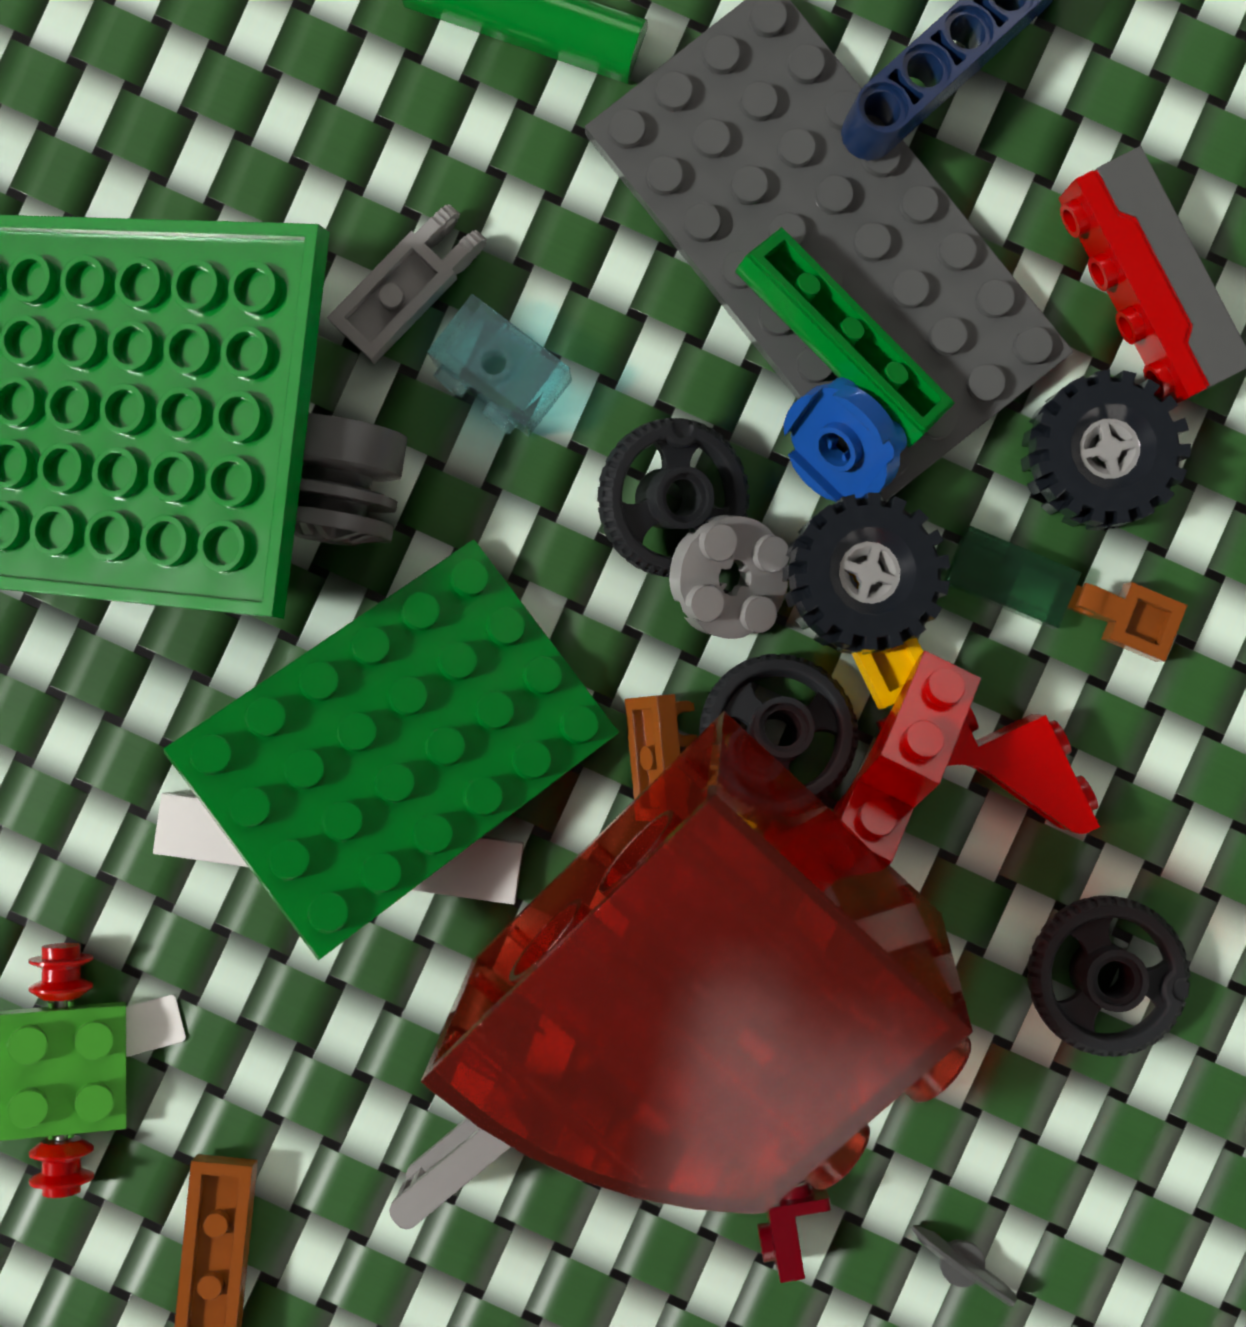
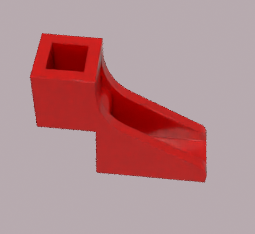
[815,650,981,882]
[876,707,1100,834]

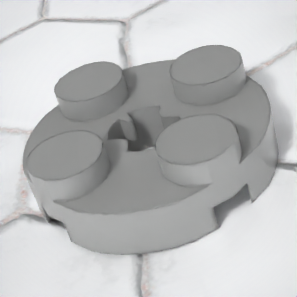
[669,515,790,639]

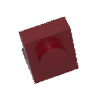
[757,1175,831,1283]

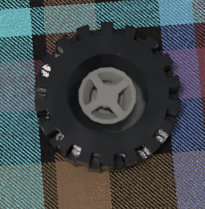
[1021,370,1191,530]
[782,492,950,655]

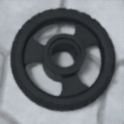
[597,418,750,577]
[699,654,858,812]
[1027,895,1190,1057]

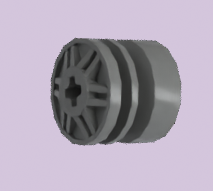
[294,413,408,546]

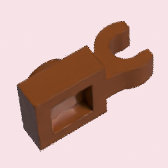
[1065,582,1188,662]

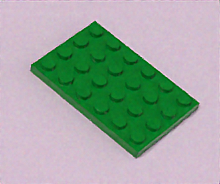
[164,539,619,960]

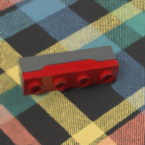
[1058,146,1246,404]

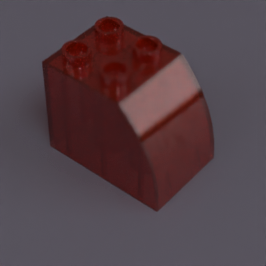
[421,711,973,1214]

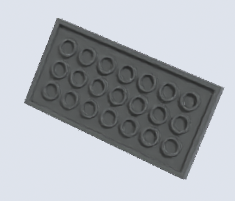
[585,0,1074,501]

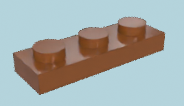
[174,1154,258,1327]

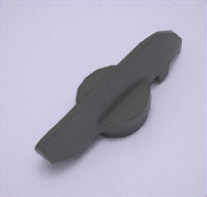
[911,1225,1017,1307]

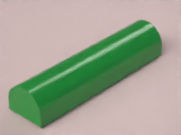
[402,0,648,84]
[735,227,955,449]

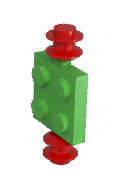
[0,943,126,1198]

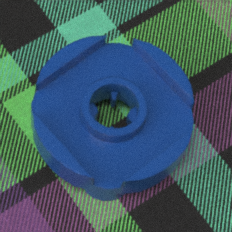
[784,377,907,502]

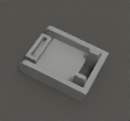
[389,1079,533,1229]

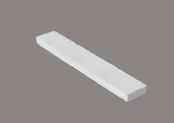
[153,792,524,905]

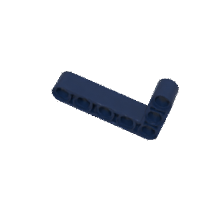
[841,0,1053,161]

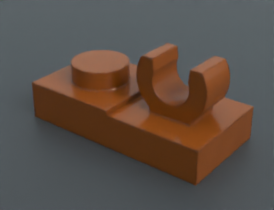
[625,694,698,820]

